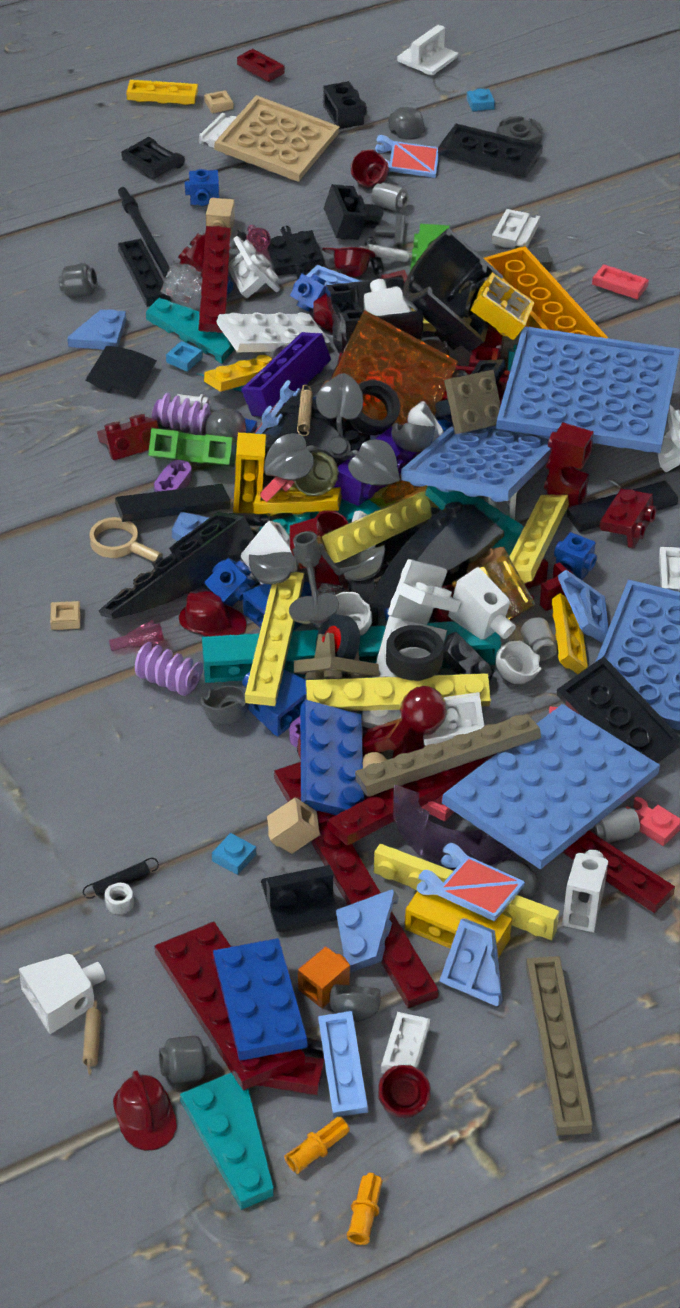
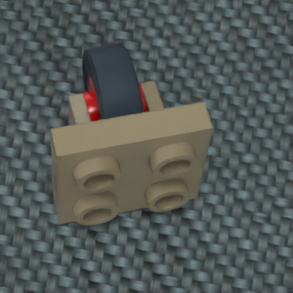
[435,370,501,434]
[294,614,379,680]

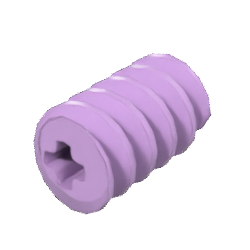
[152,393,211,436]
[135,641,203,696]

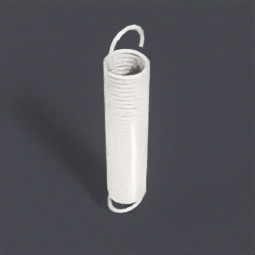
[359,244,412,262]

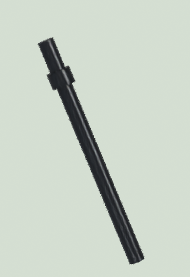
[118,187,173,278]

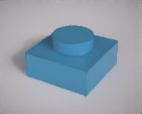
[467,89,495,111]
[166,341,203,372]
[212,833,256,875]

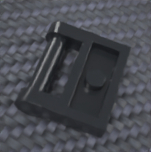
[121,137,185,178]

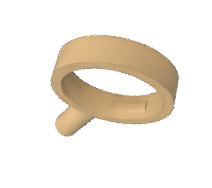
[90,517,163,562]

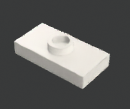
[381,1012,431,1074]

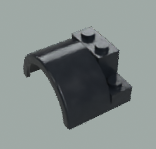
[402,228,503,352]
[326,277,423,356]
[262,396,371,466]

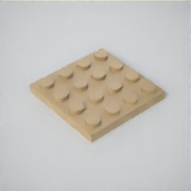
[214,95,339,182]

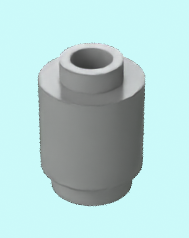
[371,183,409,212]
[520,618,557,661]
[591,807,640,843]

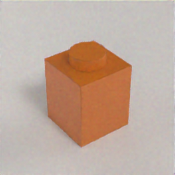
[298,946,350,1008]

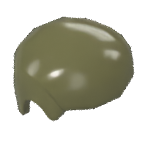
[293,452,339,496]

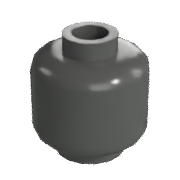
[58,263,98,298]
[159,1036,211,1083]

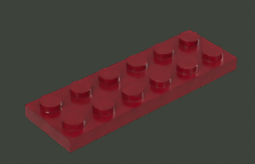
[154,921,305,1090]

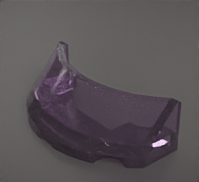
[393,785,514,870]

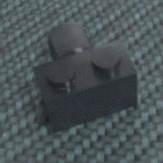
[324,184,384,240]

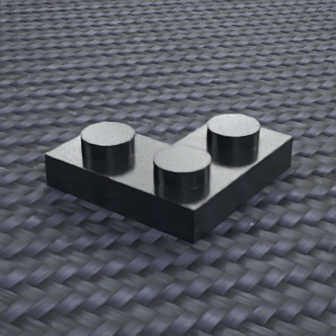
[443,631,494,683]

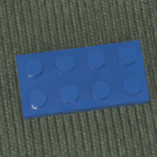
[300,699,364,815]
[213,938,308,1061]

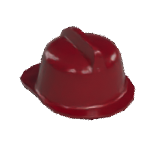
[322,247,376,278]
[179,591,247,637]
[113,1070,177,1151]

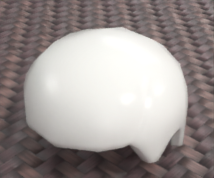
[408,401,444,442]
[335,592,372,636]
[496,641,542,684]

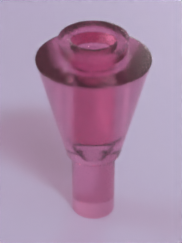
[246,225,270,252]
[109,619,165,651]

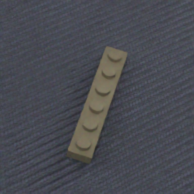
[355,714,541,797]
[526,956,592,1136]

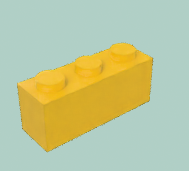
[233,432,266,513]
[405,891,512,958]

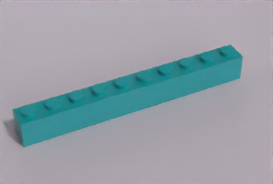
[202,621,501,683]

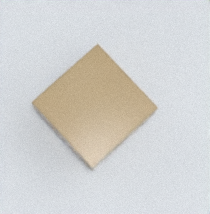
[204,90,233,113]
[50,601,80,630]

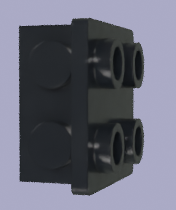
[261,865,338,932]

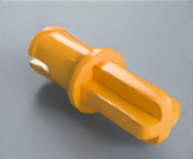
[284,1117,350,1174]
[346,1172,383,1245]

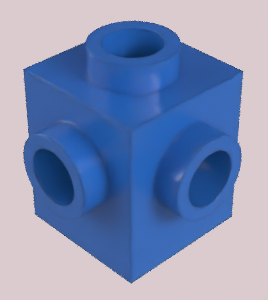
[185,169,219,206]
[290,273,326,312]
[554,532,597,581]
[204,558,256,607]

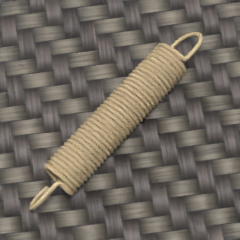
[297,385,313,436]
[83,1000,101,1075]

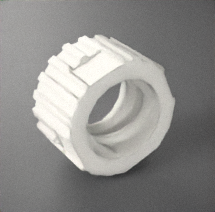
[104,883,134,915]

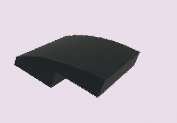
[85,346,157,398]

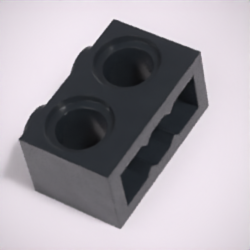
[323,81,367,129]

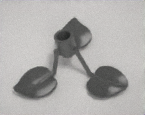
[264,373,400,485]
[249,531,385,624]

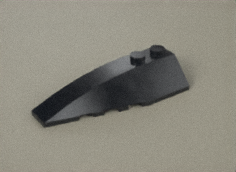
[367,501,505,609]
[99,512,255,619]

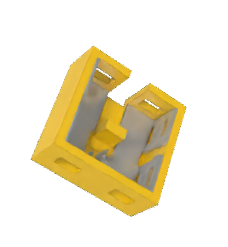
[471,272,534,340]

